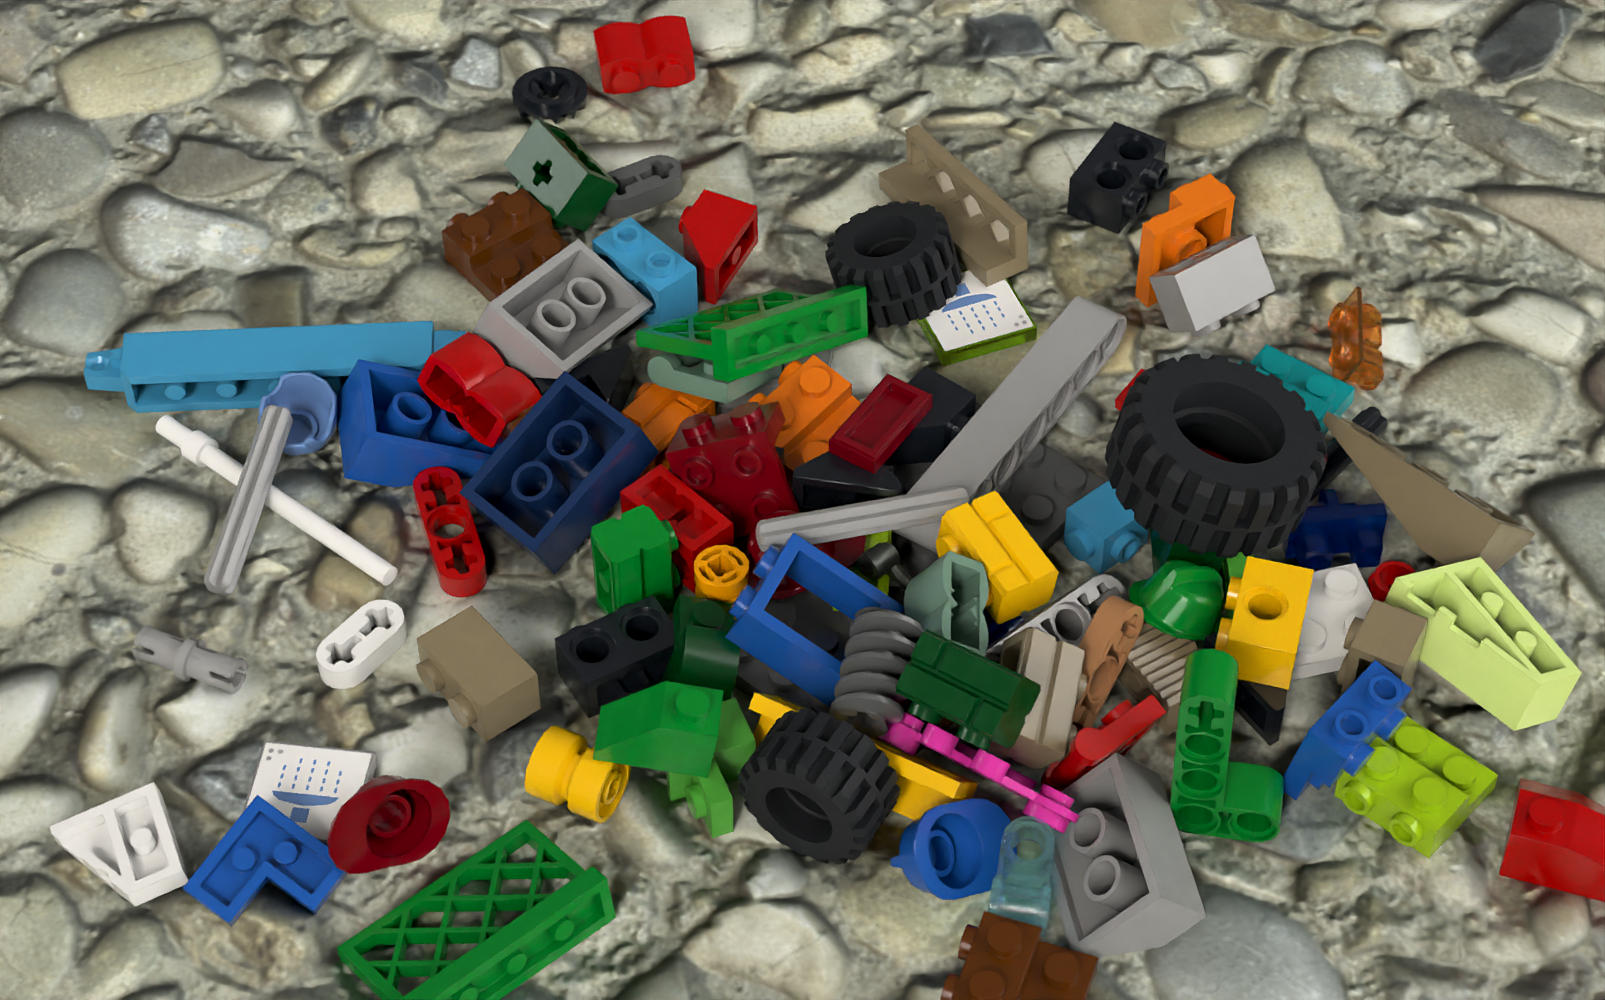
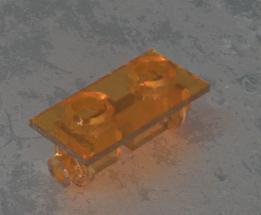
[1328,286,1384,391]

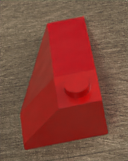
[1499,778,1605,902]

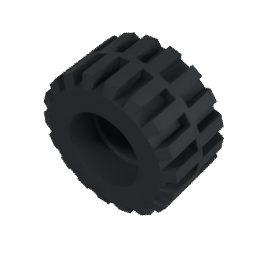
[825,201,962,328]
[738,709,900,864]

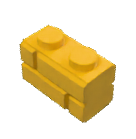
[936,491,1059,625]

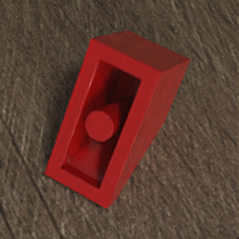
[679,189,758,305]

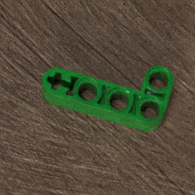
[1170,649,1284,842]

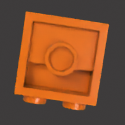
[1135,173,1235,307]
[748,355,861,481]

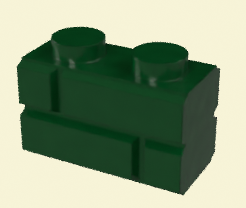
[895,629,1041,751]

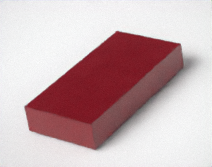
[829,374,933,474]

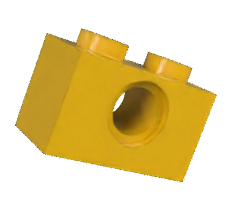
[1215,556,1314,690]

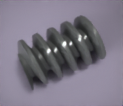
[829,607,924,737]

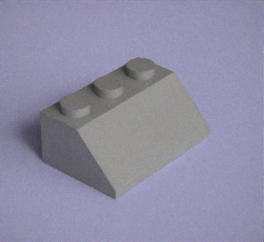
[472,238,653,379]
[1032,752,1207,958]

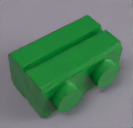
[590,505,680,616]

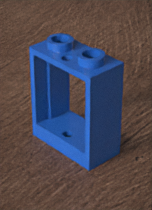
[725,532,904,707]

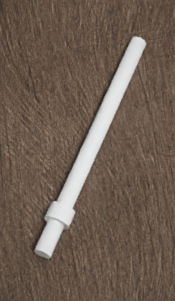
[156,415,398,586]

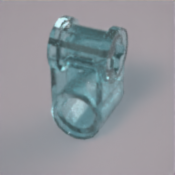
[988,816,1055,938]

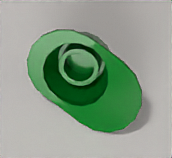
[1128,559,1225,640]

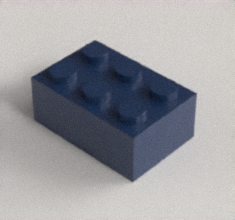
[459,371,659,574]

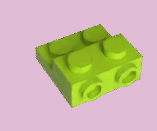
[1334,716,1498,858]

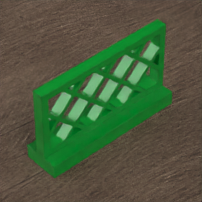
[636,284,868,382]
[336,819,616,1000]

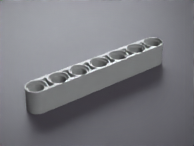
[893,296,1127,553]

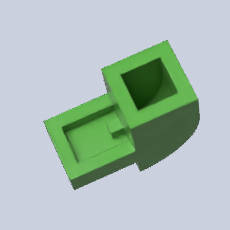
[667,698,756,838]

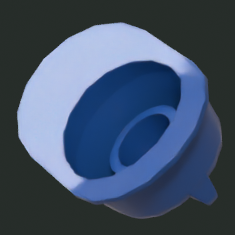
[890,798,1017,900]

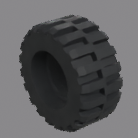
[1105,354,1327,558]

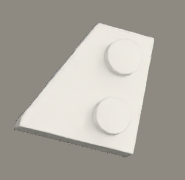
[50,782,189,906]

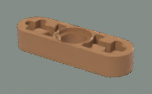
[1072,595,1144,733]

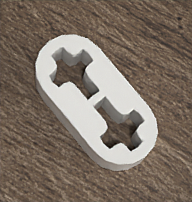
[316,600,407,689]

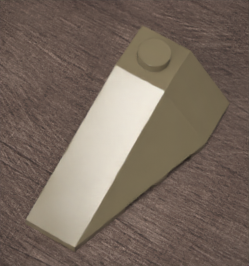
[1322,412,1535,573]

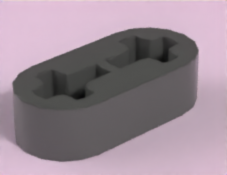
[600,155,683,218]

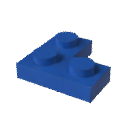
[183,795,348,927]

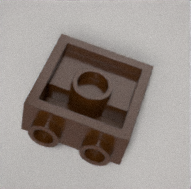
[442,188,570,302]
[940,911,1098,1000]

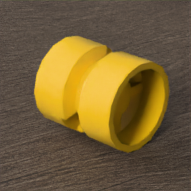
[524,725,631,824]

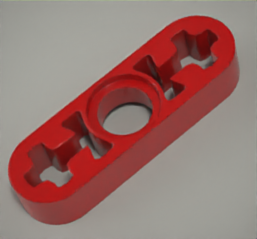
[413,466,488,598]

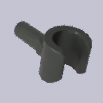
[856,542,912,590]

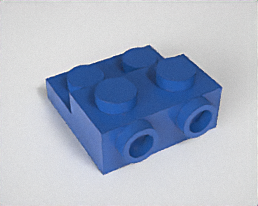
[1283,660,1412,801]

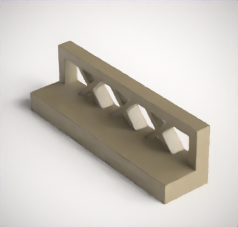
[879,124,1028,287]

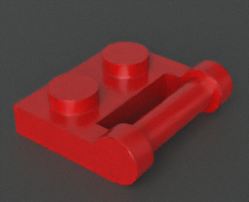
[1041,694,1166,792]

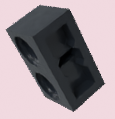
[1067,121,1169,234]
[554,595,674,718]

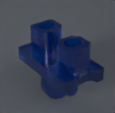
[1282,489,1388,571]

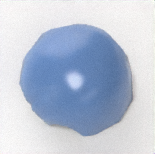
[258,372,338,457]

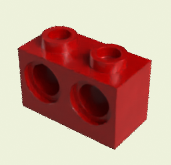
[620,464,734,594]

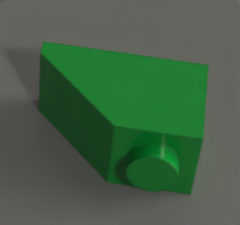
[593,681,723,778]

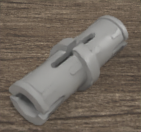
[133,625,248,694]

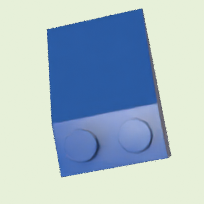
[337,359,502,488]

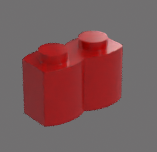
[593,15,696,94]
[417,332,542,448]

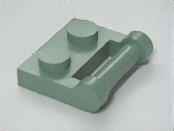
[647,352,782,404]

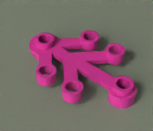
[878,712,1080,834]

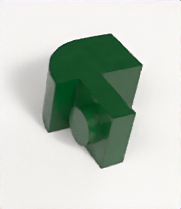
[662,594,740,702]

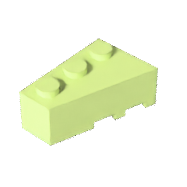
[1384,557,1582,731]

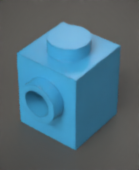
[1063,480,1148,575]

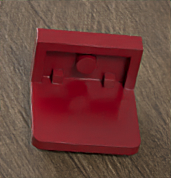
[665,401,800,538]

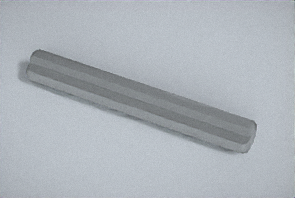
[204,405,293,596]
[756,485,970,552]

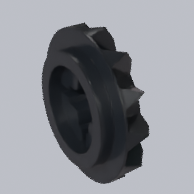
[512,66,588,125]

